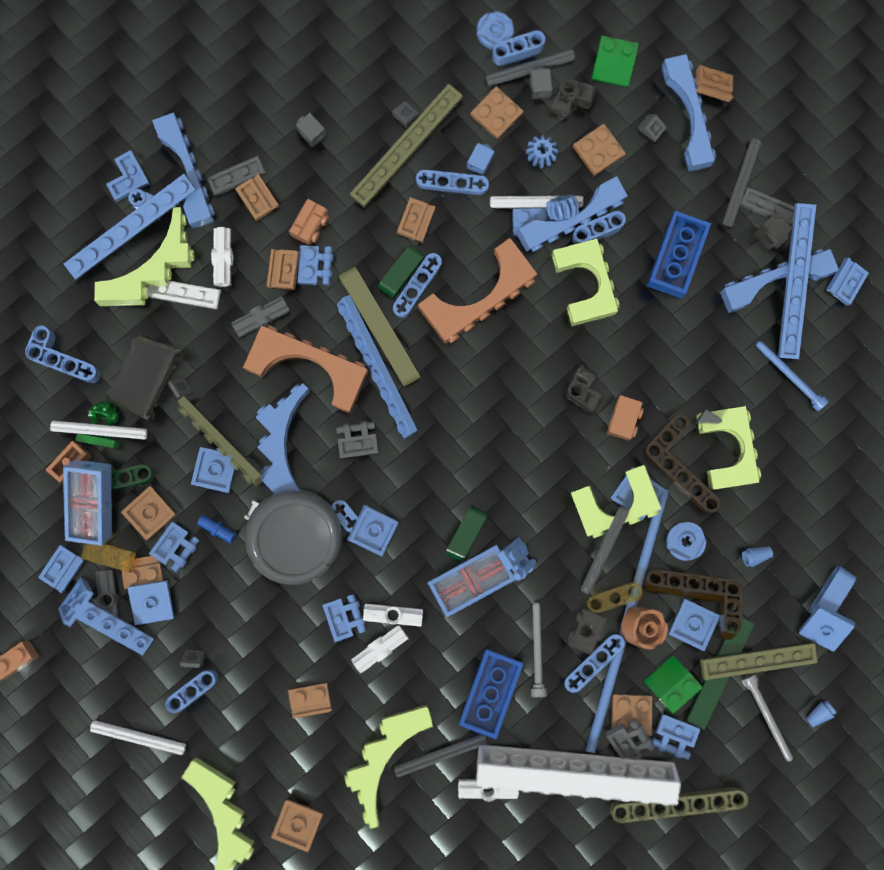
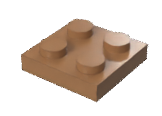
[471,87,523,140]
[573,124,626,176]
[121,486,177,541]
[611,694,652,736]
[271,799,323,852]

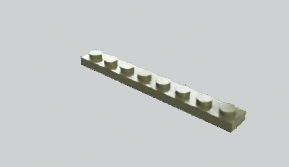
[350,84,463,208]

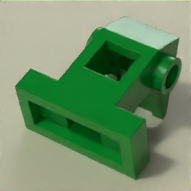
[76,402,120,450]

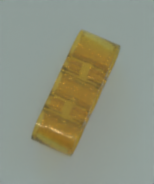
[80,543,136,572]
[587,583,644,614]

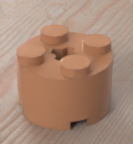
[621,606,668,649]

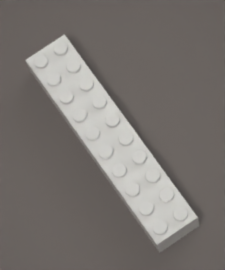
[477,745,680,805]

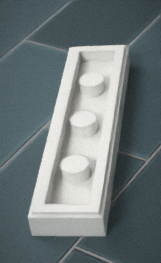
[147,281,221,309]

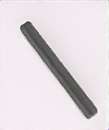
[486,49,575,86]
[723,138,761,227]
[581,507,629,594]
[394,734,487,777]

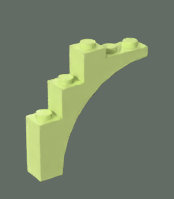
[95,207,194,306]
[345,705,433,829]
[182,757,254,870]

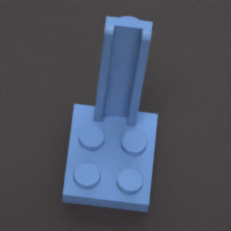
[58,577,154,655]

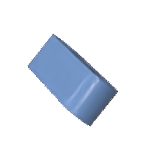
[492,31,545,66]
[572,211,626,244]
[809,566,856,614]
[166,669,218,713]

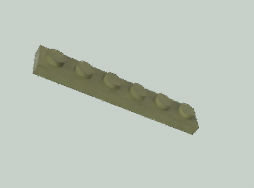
[178,396,262,487]
[700,643,817,680]

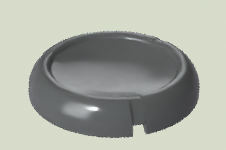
[245,489,342,585]

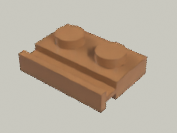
[696,65,733,102]
[235,174,279,221]
[397,197,436,243]
[267,249,300,290]
[120,556,164,589]
[288,683,332,719]

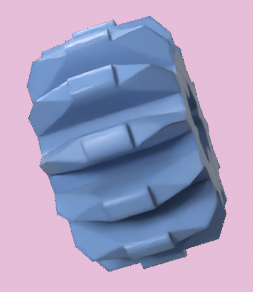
[526,135,558,168]
[546,195,579,221]

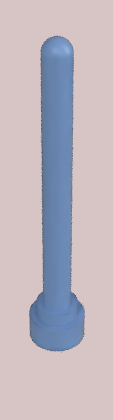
[756,341,829,411]

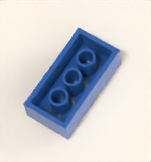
[646,211,711,299]
[459,648,523,739]

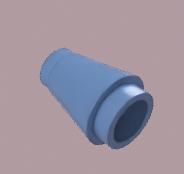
[742,546,773,567]
[806,700,837,728]

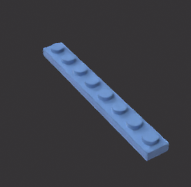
[64,174,196,279]
[778,203,816,359]
[337,295,418,439]

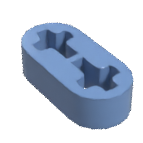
[332,500,358,532]

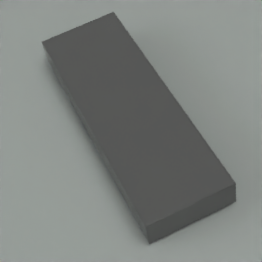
[207,156,266,197]
[740,187,795,227]

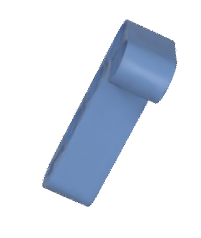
[25,326,101,383]

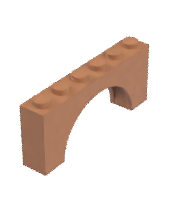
[418,238,537,344]
[243,325,368,413]

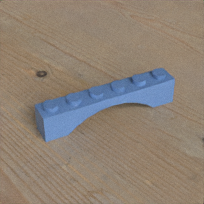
[662,54,716,171]
[152,113,215,229]
[516,176,627,252]
[720,249,839,313]

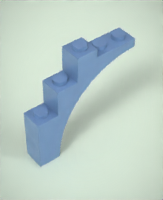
[256,383,310,493]

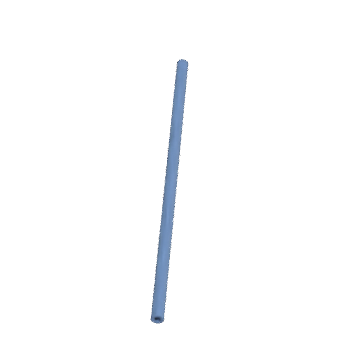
[586,489,669,753]

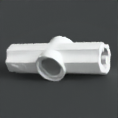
[211,227,233,287]
[363,604,423,626]
[351,625,408,673]
[458,779,519,801]

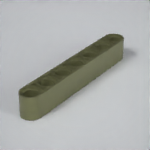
[338,266,420,387]
[610,787,748,823]

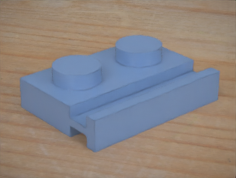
[513,208,551,237]
[826,258,869,305]
[38,545,85,593]

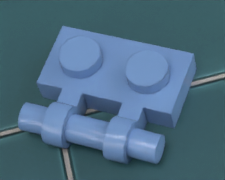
[298,245,334,285]
[149,522,199,573]
[498,537,537,580]
[323,594,366,642]
[652,714,700,760]

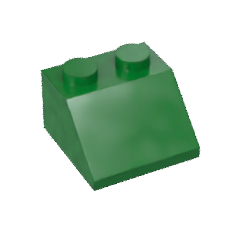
[592,36,638,87]
[644,656,702,713]

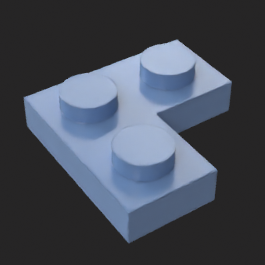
[107,150,150,202]

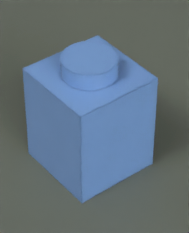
[467,143,495,176]

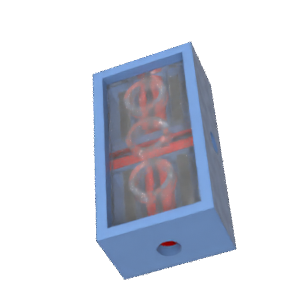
[63,460,112,546]
[428,545,515,618]

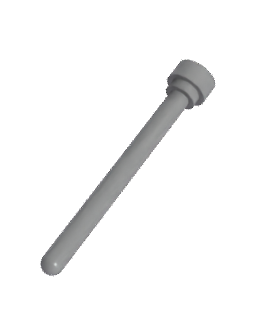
[531,602,547,697]
[741,673,793,762]

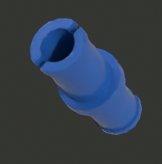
[197,514,237,544]

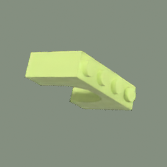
[552,239,619,326]
[696,406,761,490]
[571,465,662,538]

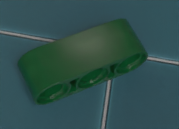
[378,244,426,299]
[111,465,155,492]
[445,505,488,563]

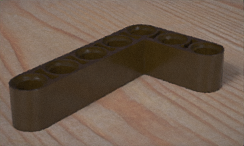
[643,414,721,513]
[643,570,742,640]

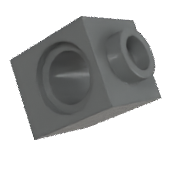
[530,67,552,99]
[296,113,326,147]

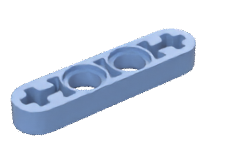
[416,170,489,195]
[393,253,441,318]
[565,634,625,693]

